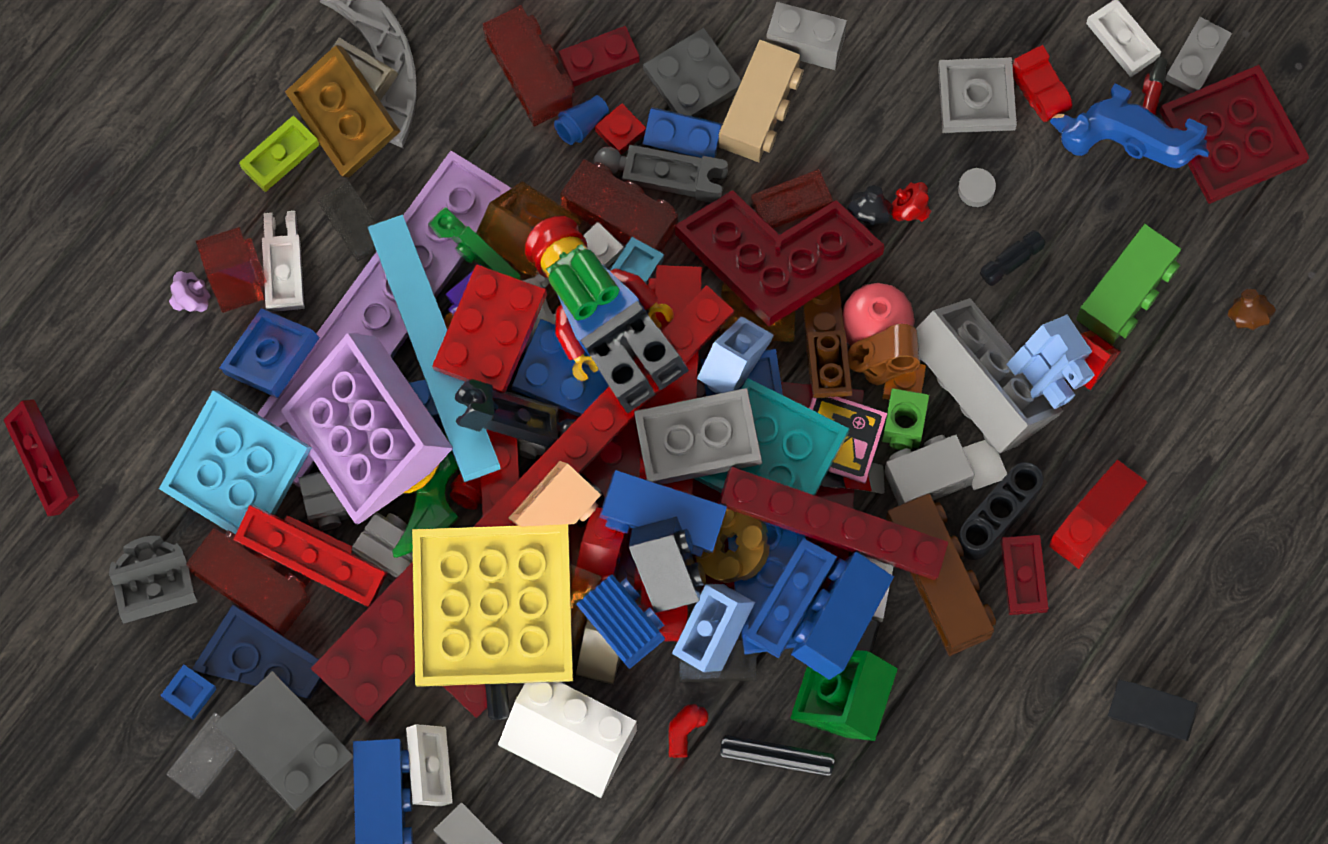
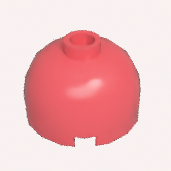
[842,283,915,346]

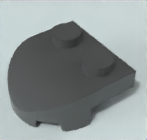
[109,536,197,624]

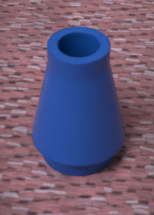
[554,95,609,145]

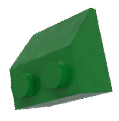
[790,650,898,741]

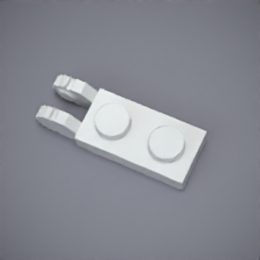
[262,211,305,312]

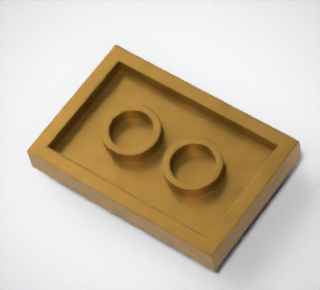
[285,45,401,178]

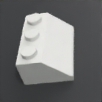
[498,682,637,798]

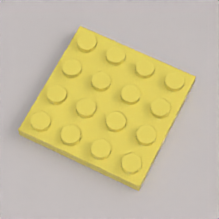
[412,524,573,687]

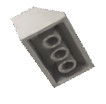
[916,298,1063,454]

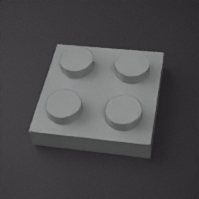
[938,57,1017,133]

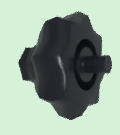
[847,185,893,226]

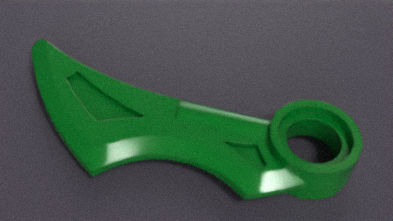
[392,430,459,558]

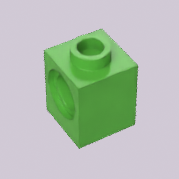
[882,388,929,450]

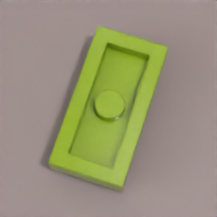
[239,115,319,192]

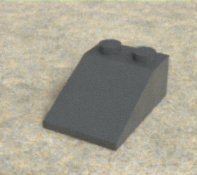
[214,671,354,810]

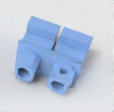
[1006,315,1095,409]

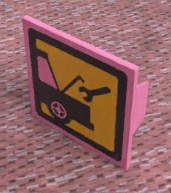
[809,397,887,483]

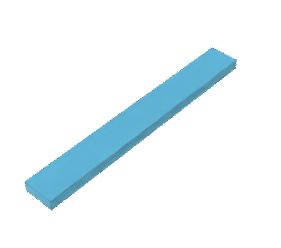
[368,215,501,482]

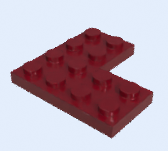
[675,190,884,326]
[311,561,509,722]

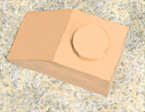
[508,461,601,527]

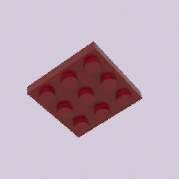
[1159,65,1309,204]

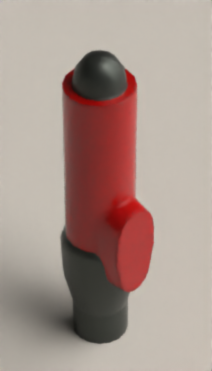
[1142,57,1168,115]

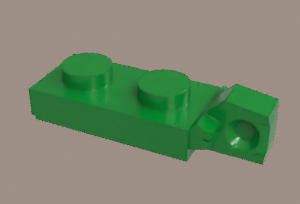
[428,207,521,280]

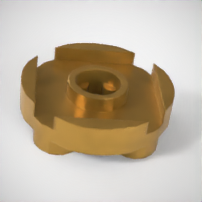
[695,509,770,583]

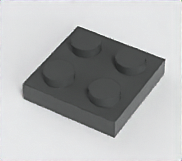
[643,28,742,118]

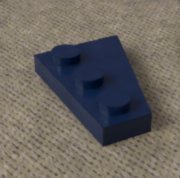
[191,605,322,699]

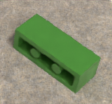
[1076,224,1181,345]

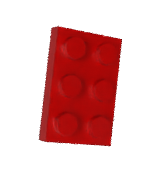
[432,264,547,394]

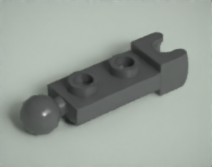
[594,145,728,203]

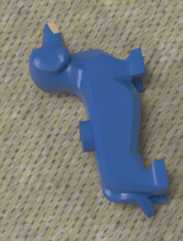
[1050,83,1210,169]

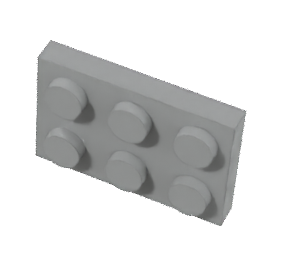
[634,388,762,485]

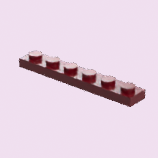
[718,467,948,580]

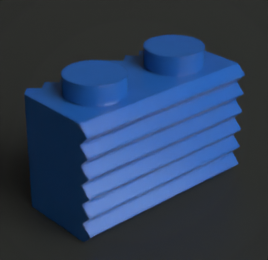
[576,574,665,669]

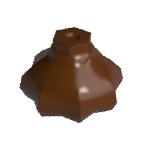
[1228,289,1276,330]

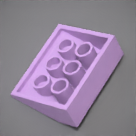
[281,333,453,524]

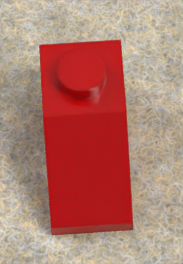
[572,507,631,594]

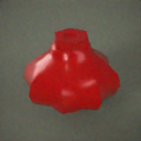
[891,182,931,222]

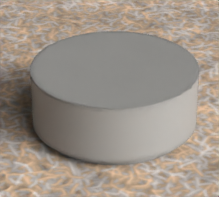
[958,168,996,207]

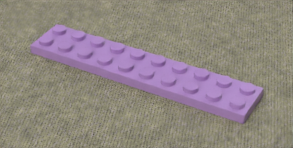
[258,151,512,487]

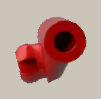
[669,704,709,758]

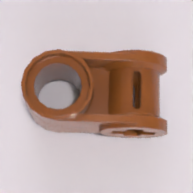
[848,324,920,385]

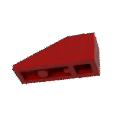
[1049,459,1148,569]

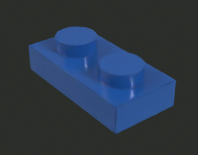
[643,107,723,158]

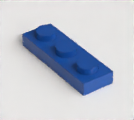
[745,538,837,658]

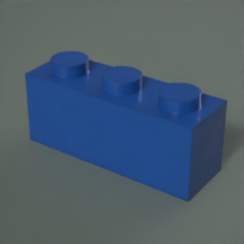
[599,470,727,557]
[791,552,894,680]
[353,739,413,844]

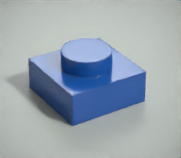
[160,665,216,720]

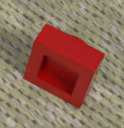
[595,104,646,155]

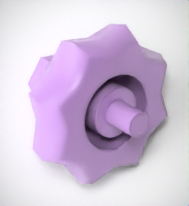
[169,271,211,312]

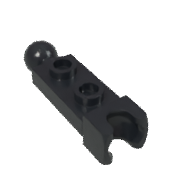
[454,379,576,448]

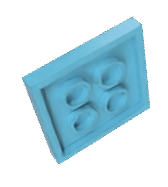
[159,390,312,535]

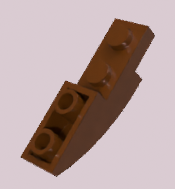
[803,283,852,398]

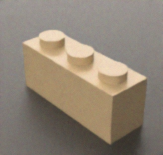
[719,40,804,162]

